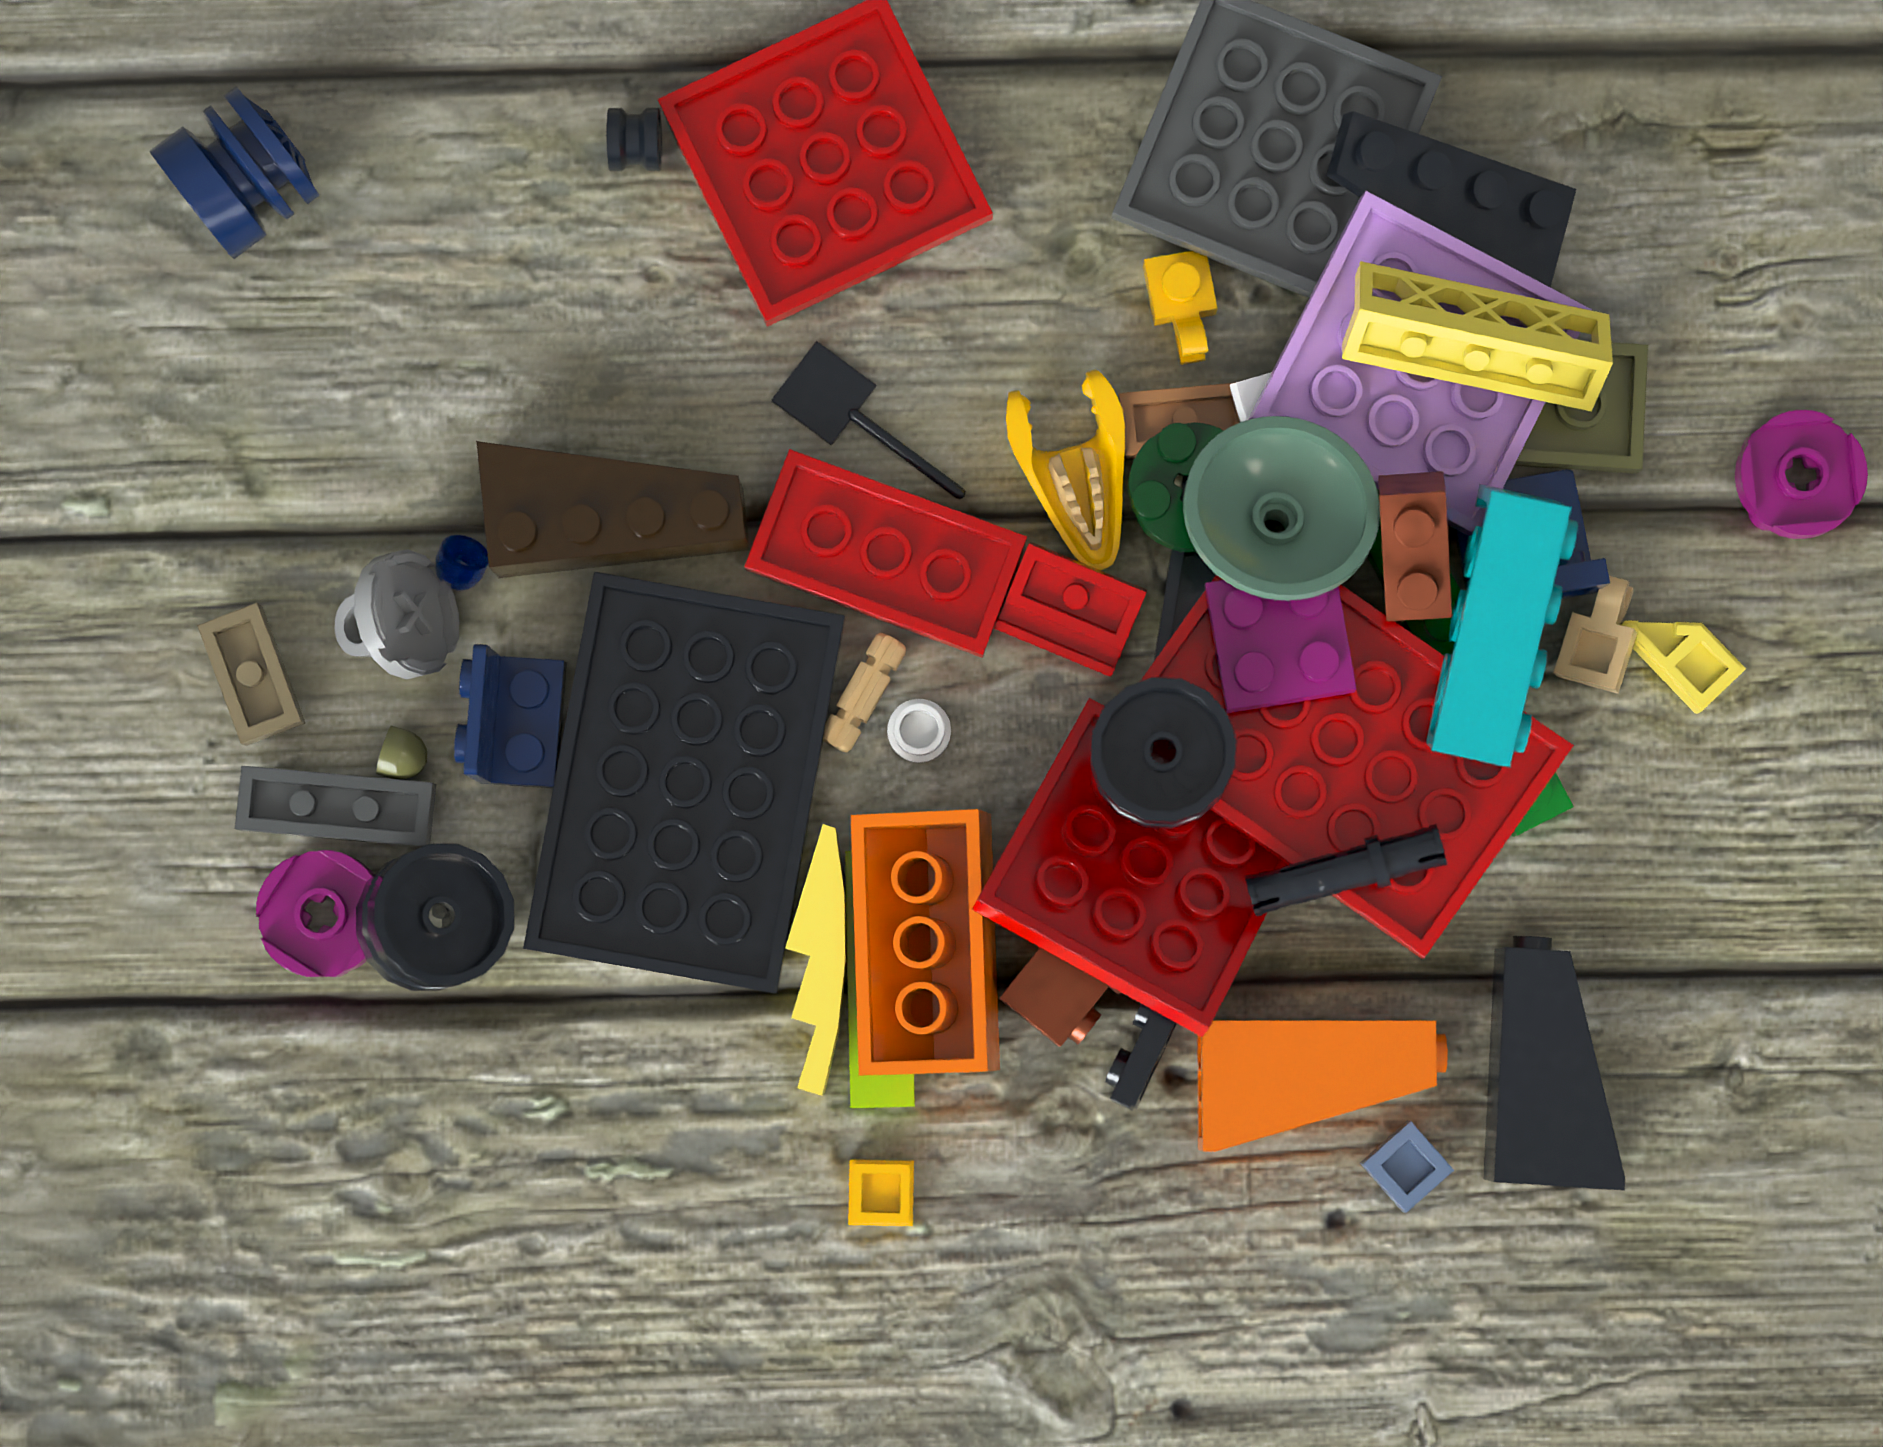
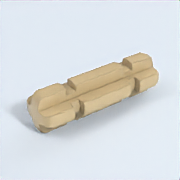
[823,633,906,752]

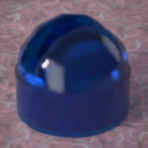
[434,535,489,591]

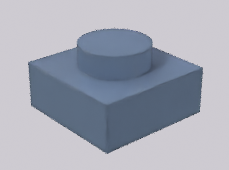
[1360,1120,1454,1213]

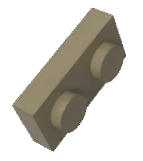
[197,603,305,746]

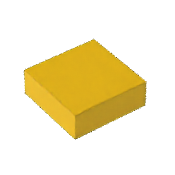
[848,1159,914,1226]

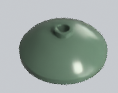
[1183,416,1380,600]

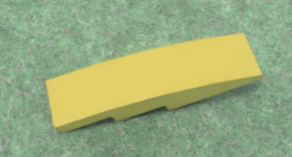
[785,824,847,1096]

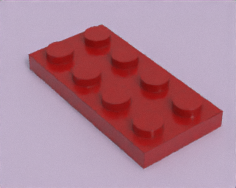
[744,449,1027,658]

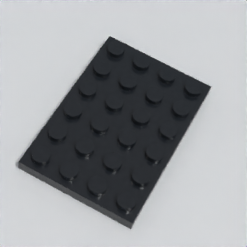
[523,572,845,994]

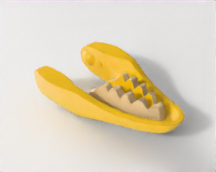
[1006,369,1125,570]

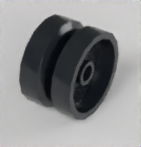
[1091,677,1236,829]
[356,843,515,991]

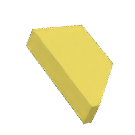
[1620,620,1746,714]

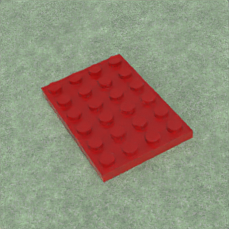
[1140,574,1574,959]

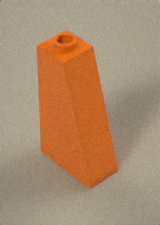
[1197,1021,1448,1152]

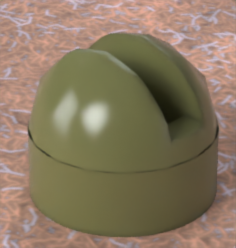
[376,726,427,780]

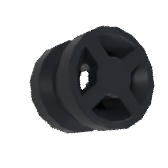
[606,108,662,171]

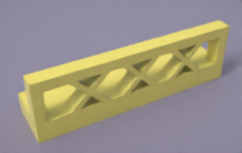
[1342,261,1613,412]

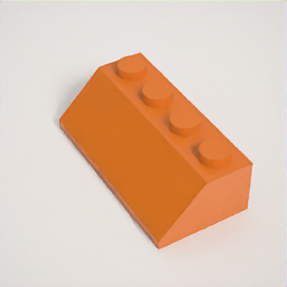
[851,809,1000,1076]

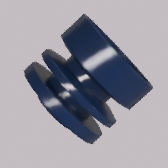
[149,86,320,259]

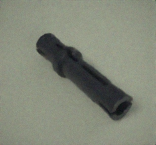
[1245,824,1448,916]

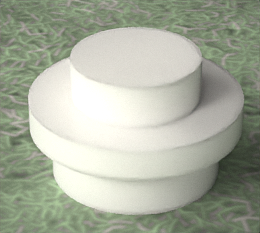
[887,699,951,763]

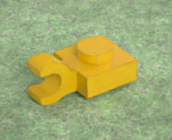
[1143,251,1218,365]

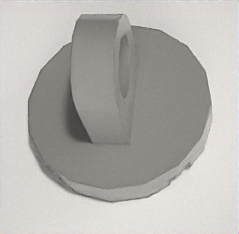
[335,549,459,679]

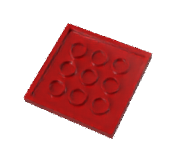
[657,0,993,327]
[972,698,1288,1037]

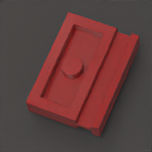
[994,542,1147,677]

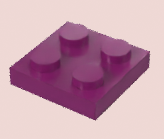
[1205,580,1356,713]

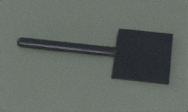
[771,341,966,499]

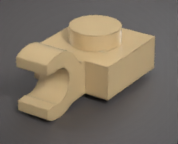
[1554,576,1637,694]

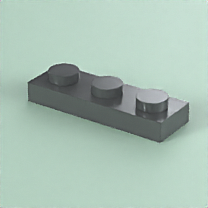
[235,765,436,847]

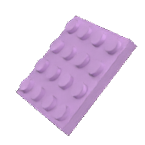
[1248,191,1592,536]

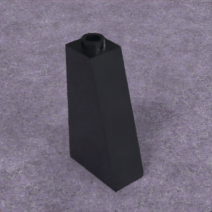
[1483,936,1625,1191]

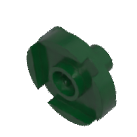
[1127,422,1224,553]

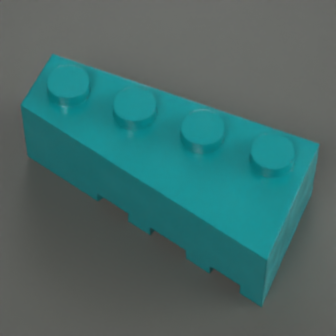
[1426,484,1578,767]

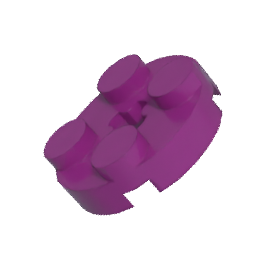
[1735,410,1868,539]
[256,850,374,977]

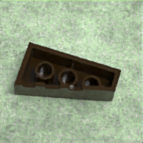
[476,441,750,578]

